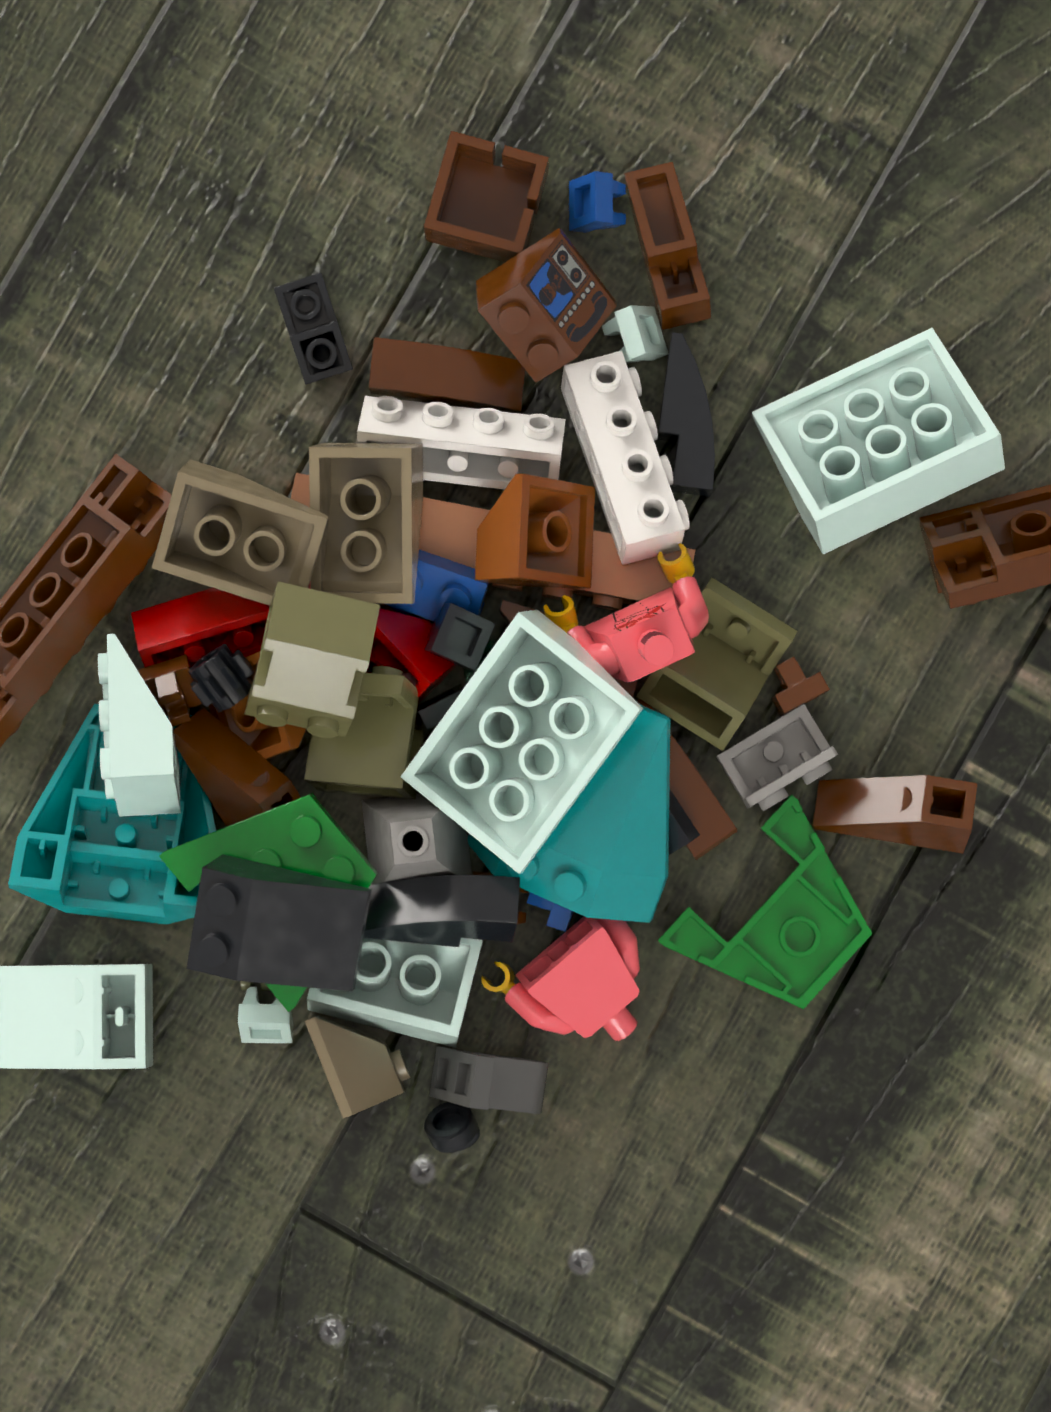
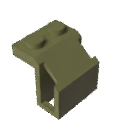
[636,577,798,751]
[245,581,380,738]
[304,666,424,799]

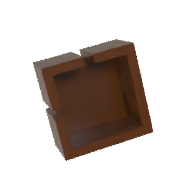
[424,131,549,262]

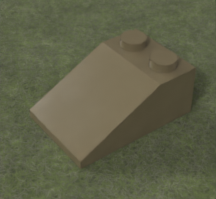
[309,443,423,604]
[152,459,329,606]

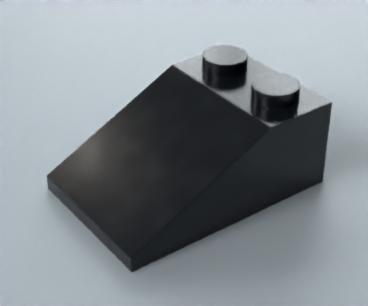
[186,854,372,991]

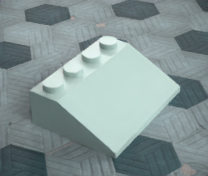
[752,328,1005,554]
[401,610,643,874]

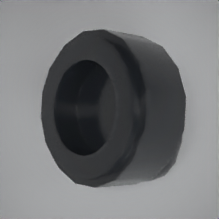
[424,1102,480,1153]

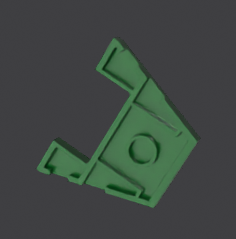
[159,793,378,1012]
[657,794,872,1009]

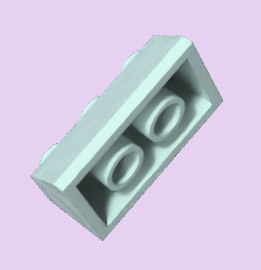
[307,938,483,1048]

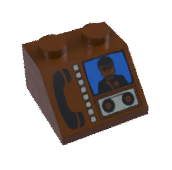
[476,228,617,383]

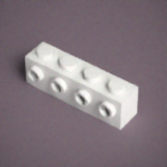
[561,351,690,565]
[357,396,566,490]

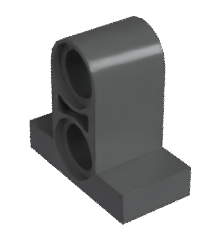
[429,1046,549,1114]

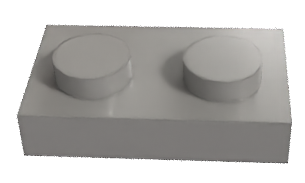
[716,704,838,811]

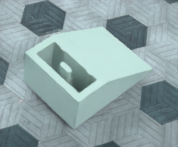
[98,634,181,817]
[0,964,153,1069]

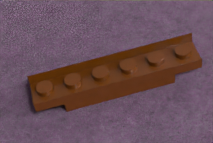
[0,454,172,748]
[919,484,1051,609]

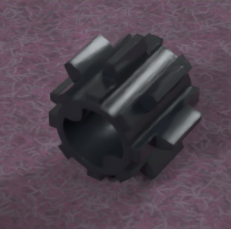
[188,644,254,713]

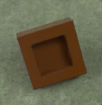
[138,654,202,727]
[771,657,830,717]

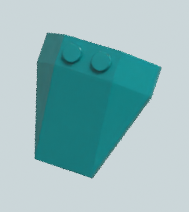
[8,703,216,925]
[467,704,671,923]

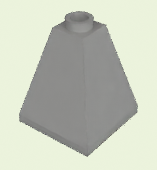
[362,793,472,885]

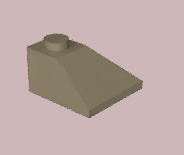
[305,1014,411,1119]

